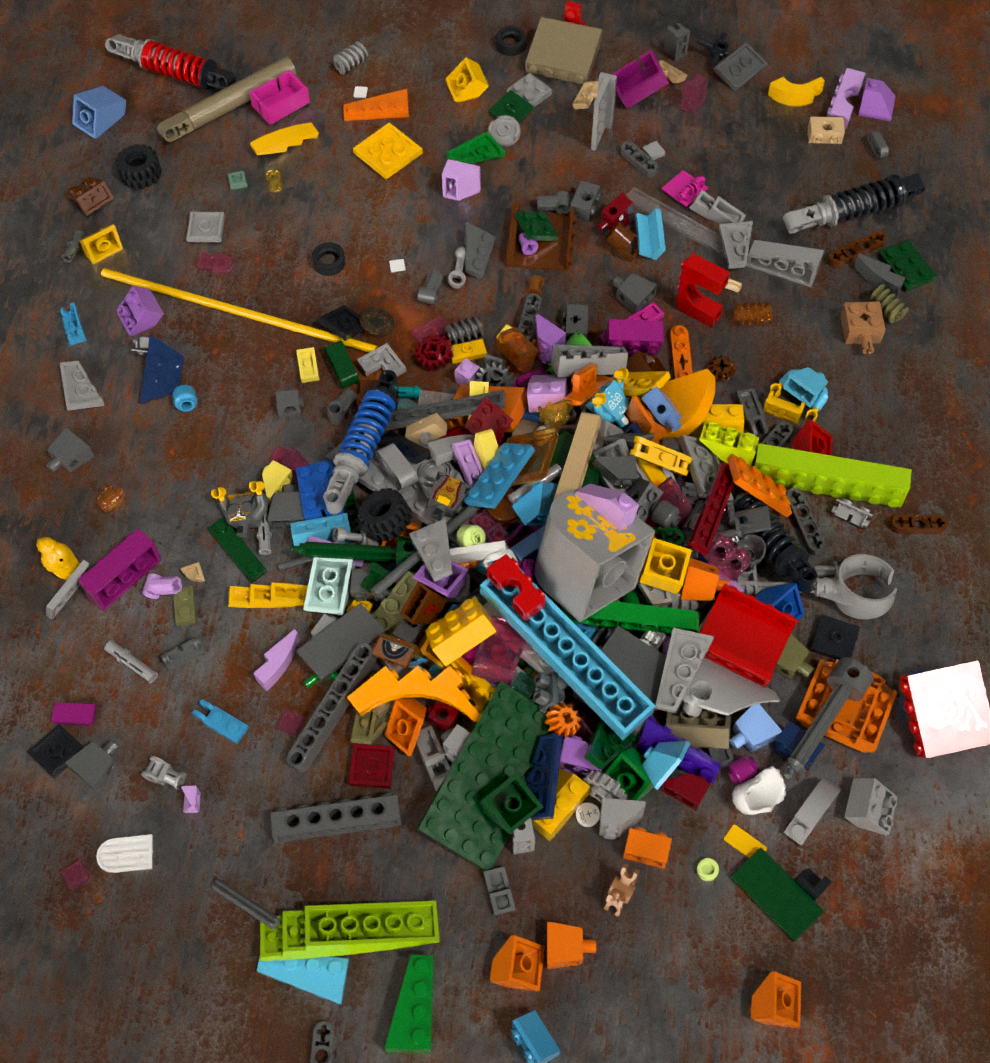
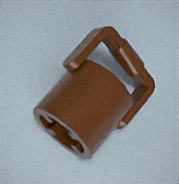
[605,222,639,261]

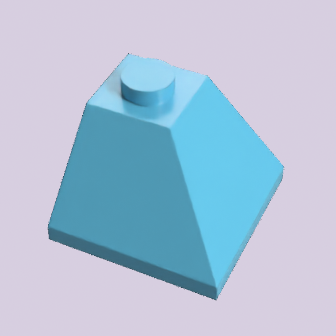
[642,741,691,790]

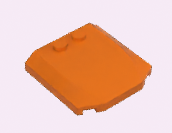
[796,659,897,753]

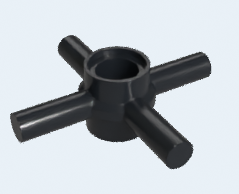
[696,32,732,68]

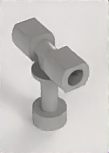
[333,524,379,546]

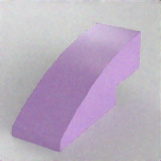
[253,629,299,691]

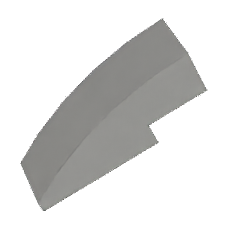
[689,190,746,224]
[428,435,475,466]
[416,726,450,792]

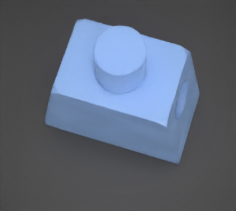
[730,704,782,752]

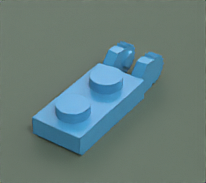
[191,699,249,745]

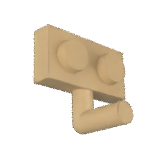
[657,60,687,91]
[572,81,598,109]

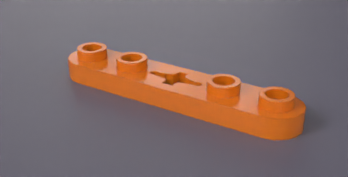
[670,325,693,379]

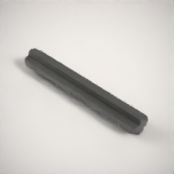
[212,879,280,929]

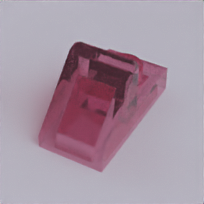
[269,445,310,478]

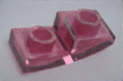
[469,510,511,543]

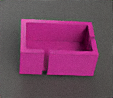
[249,70,310,125]

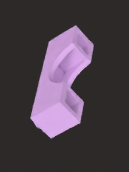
[826,68,865,129]

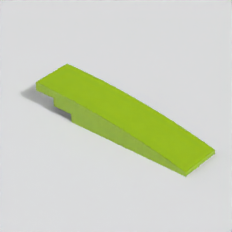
[260,901,440,961]

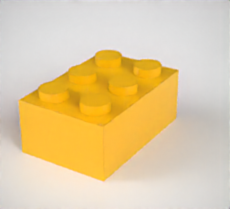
[425,596,497,666]

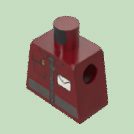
[597,192,635,233]

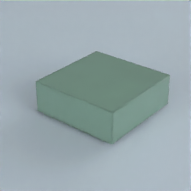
[228,170,247,190]

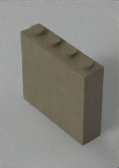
[526,17,602,84]

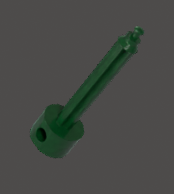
[291,536,421,572]

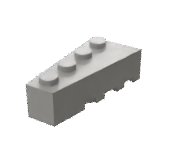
[746,240,824,288]
[551,344,628,378]

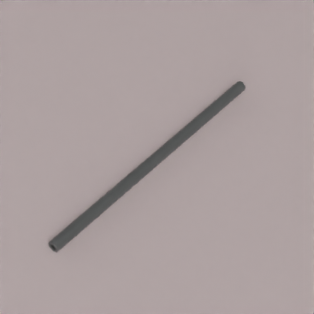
[370,447,542,597]

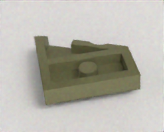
[351,709,393,745]

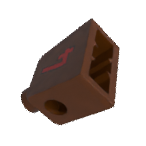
[400,581,446,624]

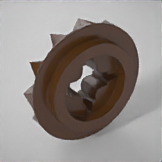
[707,355,736,381]

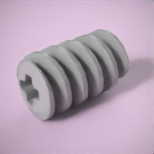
[333,42,368,75]

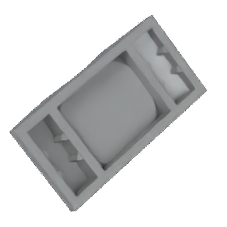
[407,448,465,500]

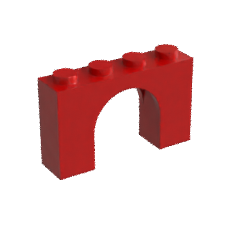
[675,253,730,328]

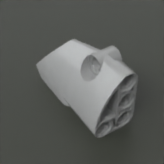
[681,658,780,717]

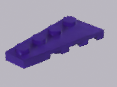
[637,715,721,784]

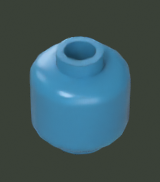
[172,385,198,412]

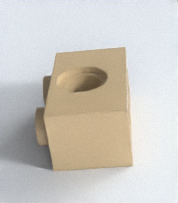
[807,117,845,144]

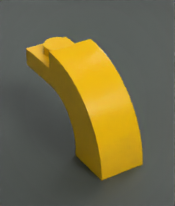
[768,77,825,106]

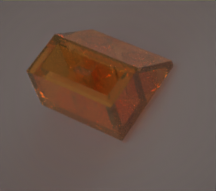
[495,327,538,375]

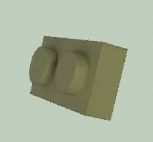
[173,585,197,626]

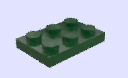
[878,240,937,293]

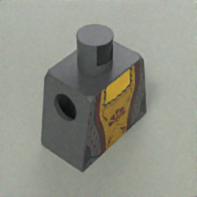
[428,471,472,521]

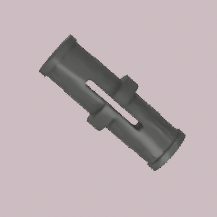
[61,230,85,263]

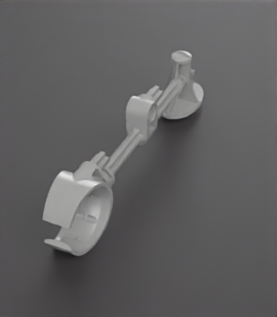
[640,554,898,619]

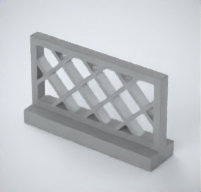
[591,72,617,151]

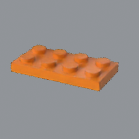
[727,454,792,517]

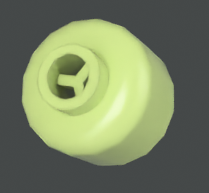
[456,524,486,547]

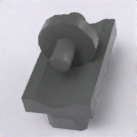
[533,671,565,713]

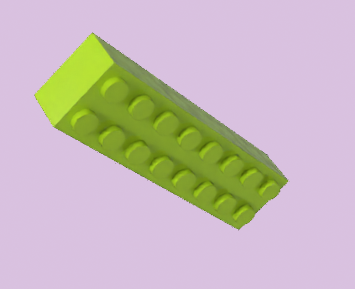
[752,443,912,508]

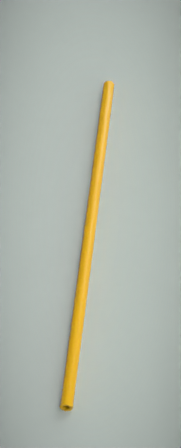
[101,268,378,353]

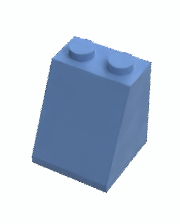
[72,86,126,139]

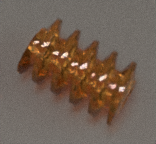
[733,302,773,326]

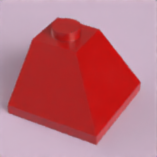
[791,419,833,456]

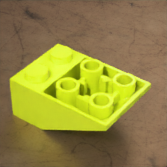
[699,421,759,466]

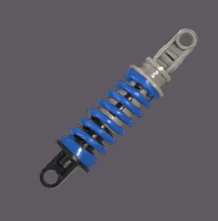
[323,370,398,514]

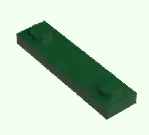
[207,517,268,583]

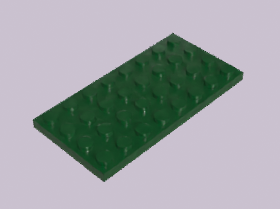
[416,681,554,871]

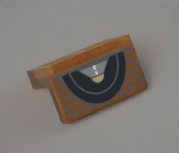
[371,633,422,668]

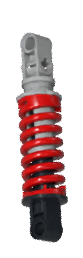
[105,34,236,90]

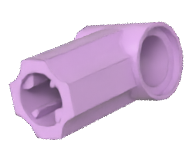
[142,574,182,599]

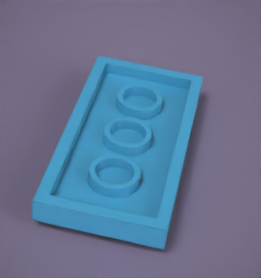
[464,443,535,509]

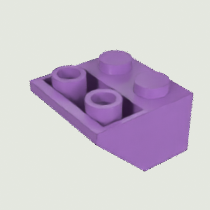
[116,286,164,336]

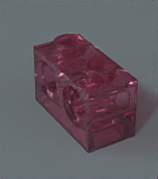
[703,534,750,581]

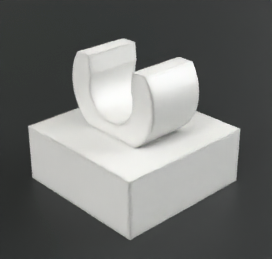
[640,630,666,650]

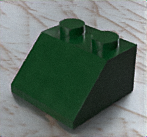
[480,773,543,834]

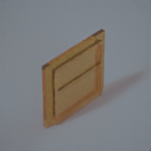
[507,426,559,486]

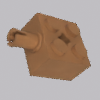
[840,301,886,354]

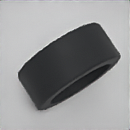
[496,26,526,56]
[312,242,346,276]

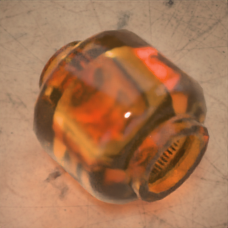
[97,485,126,513]

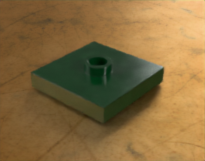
[488,89,534,124]

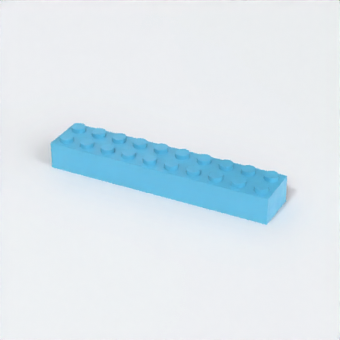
[480,568,655,740]

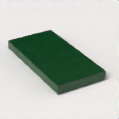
[730,848,825,942]

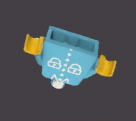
[770,367,828,422]
[586,368,629,428]

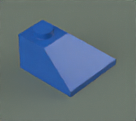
[755,582,805,620]

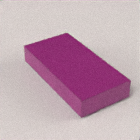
[51,702,97,726]

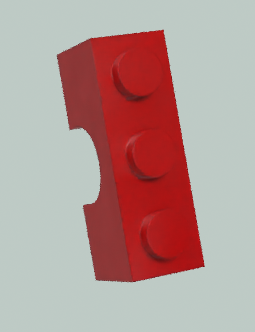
[486,554,546,621]

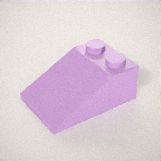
[527,374,569,413]

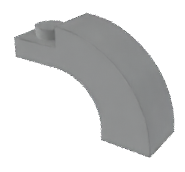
[784,777,841,846]

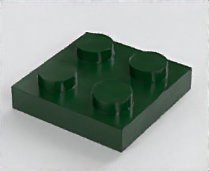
[515,211,559,241]

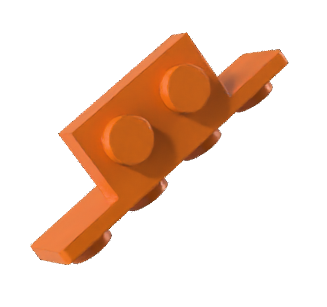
[564,363,614,406]

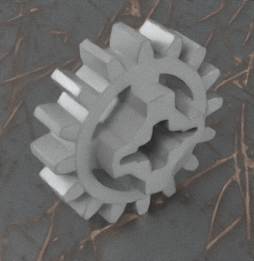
[583,770,627,803]

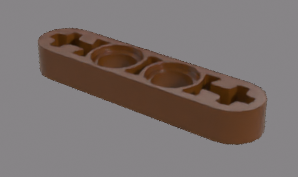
[828,231,887,268]

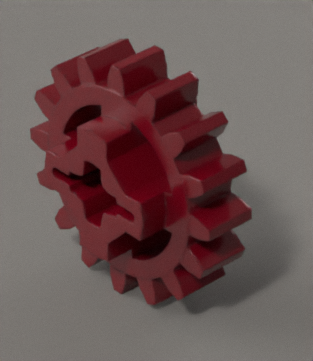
[415,334,454,371]

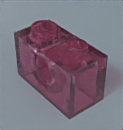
[681,72,709,115]

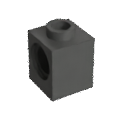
[276,389,304,417]

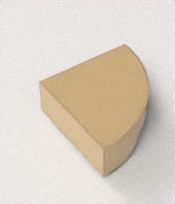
[180,562,205,582]

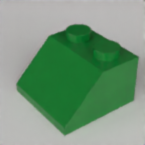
[605,747,654,801]

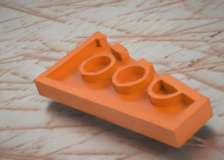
[344,89,409,121]

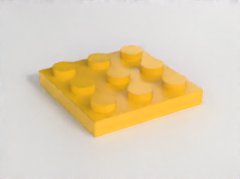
[353,123,423,180]

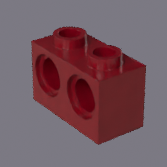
[427,689,469,732]

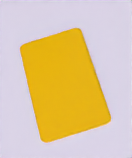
[724,825,767,858]

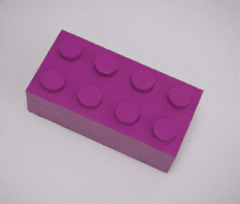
[78,529,162,611]

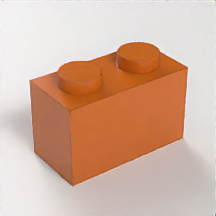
[623,827,672,869]

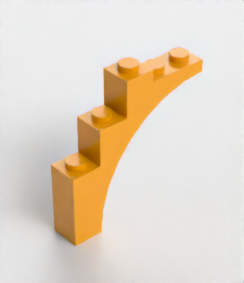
[347,666,482,724]

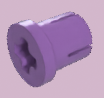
[518,232,538,255]

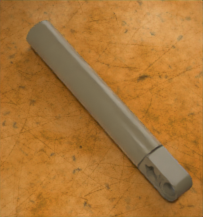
[157,56,297,142]

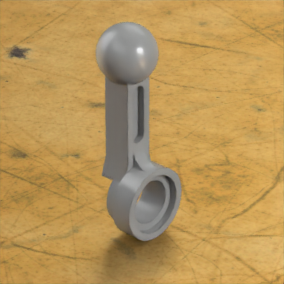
[448,247,466,288]

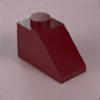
[659,773,710,811]

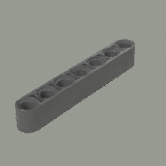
[287,643,377,772]

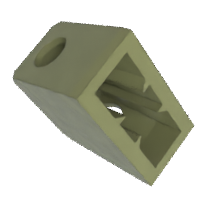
[774,634,814,679]

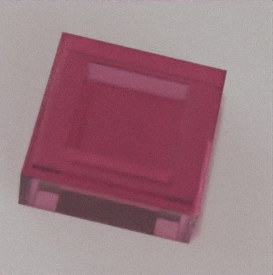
[277,709,305,736]
[61,860,91,891]

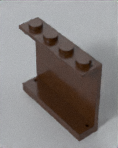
[507,202,577,271]

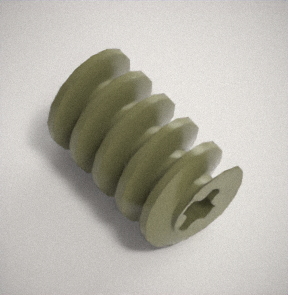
[869,284,909,323]

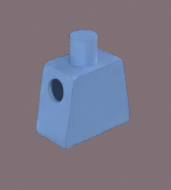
[642,386,682,432]

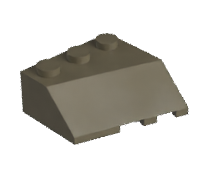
[666,701,732,749]

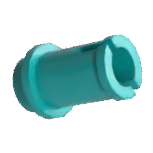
[398,385,421,399]

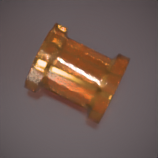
[526,275,544,296]

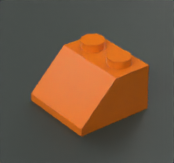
[626,396,670,443]

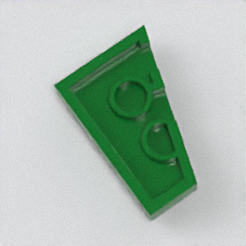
[446,131,506,164]

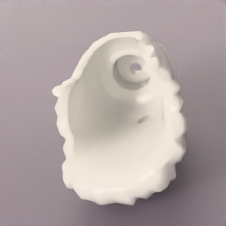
[732,766,786,815]

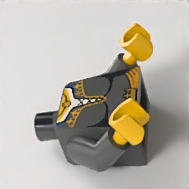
[211,481,268,537]

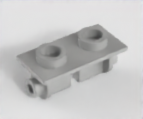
[831,498,873,528]

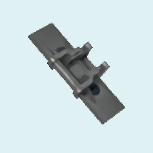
[676,501,772,541]

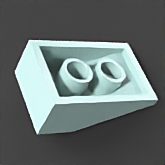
[304,557,355,615]

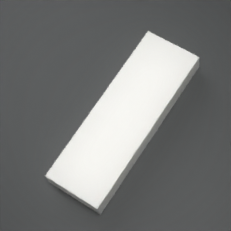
[450,541,508,563]

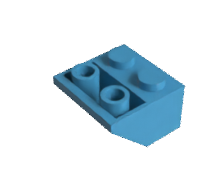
[512,482,558,526]
[511,1010,560,1063]

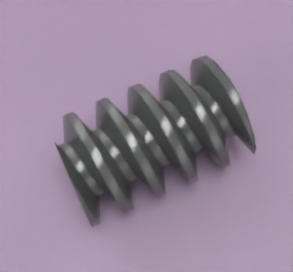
[445,315,484,345]

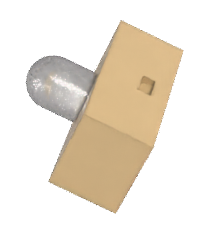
[405,413,447,447]

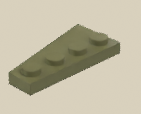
[371,571,418,643]

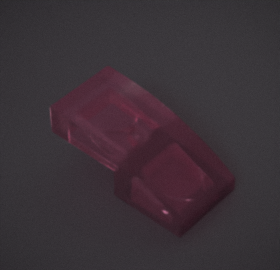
[196,251,236,274]

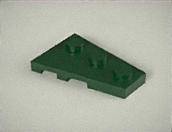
[584,718,637,770]

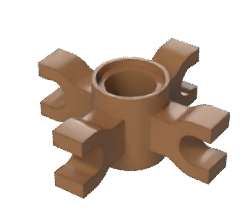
[604,863,640,917]

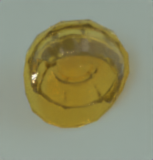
[538,399,573,429]

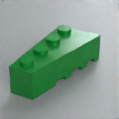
[384,955,434,1053]

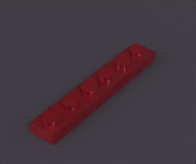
[688,461,734,556]

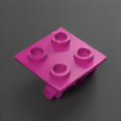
[661,170,708,207]

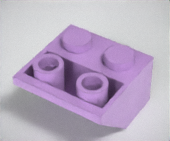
[442,159,481,201]

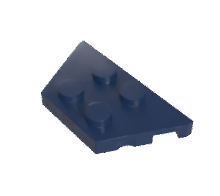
[140,336,185,404]

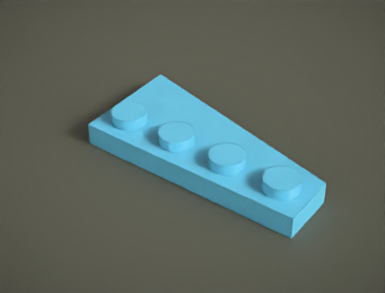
[257,957,349,1006]

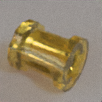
[266,170,283,193]

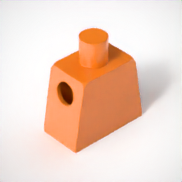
[680,558,729,601]
[547,922,596,970]

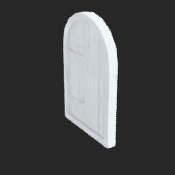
[96,834,153,873]

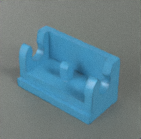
[60,302,87,346]

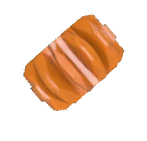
[545,702,581,739]

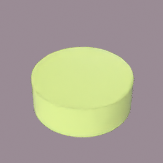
[697,858,719,881]

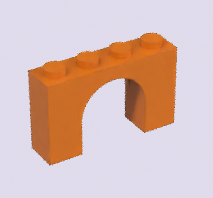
[446,385,528,433]

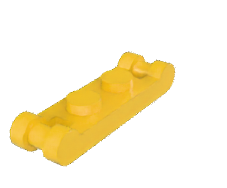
[629,436,692,477]

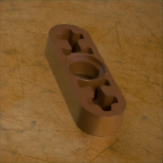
[890,514,948,534]

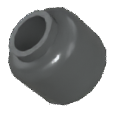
[650,500,681,528]

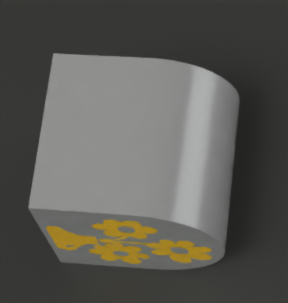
[534,489,655,622]

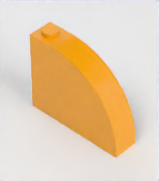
[640,369,716,445]

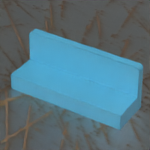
[635,208,666,260]
[290,513,352,546]

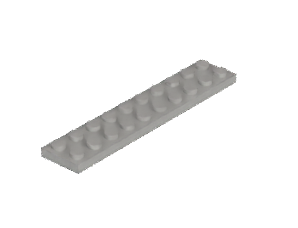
[325,442,492,544]

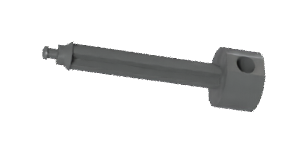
[784,657,874,779]

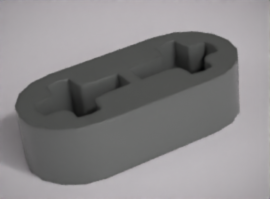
[868,130,889,159]

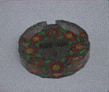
[359,307,394,336]

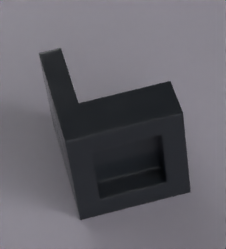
[795,869,832,901]

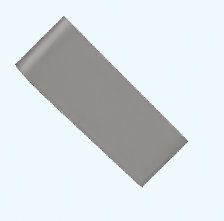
[375,443,418,490]

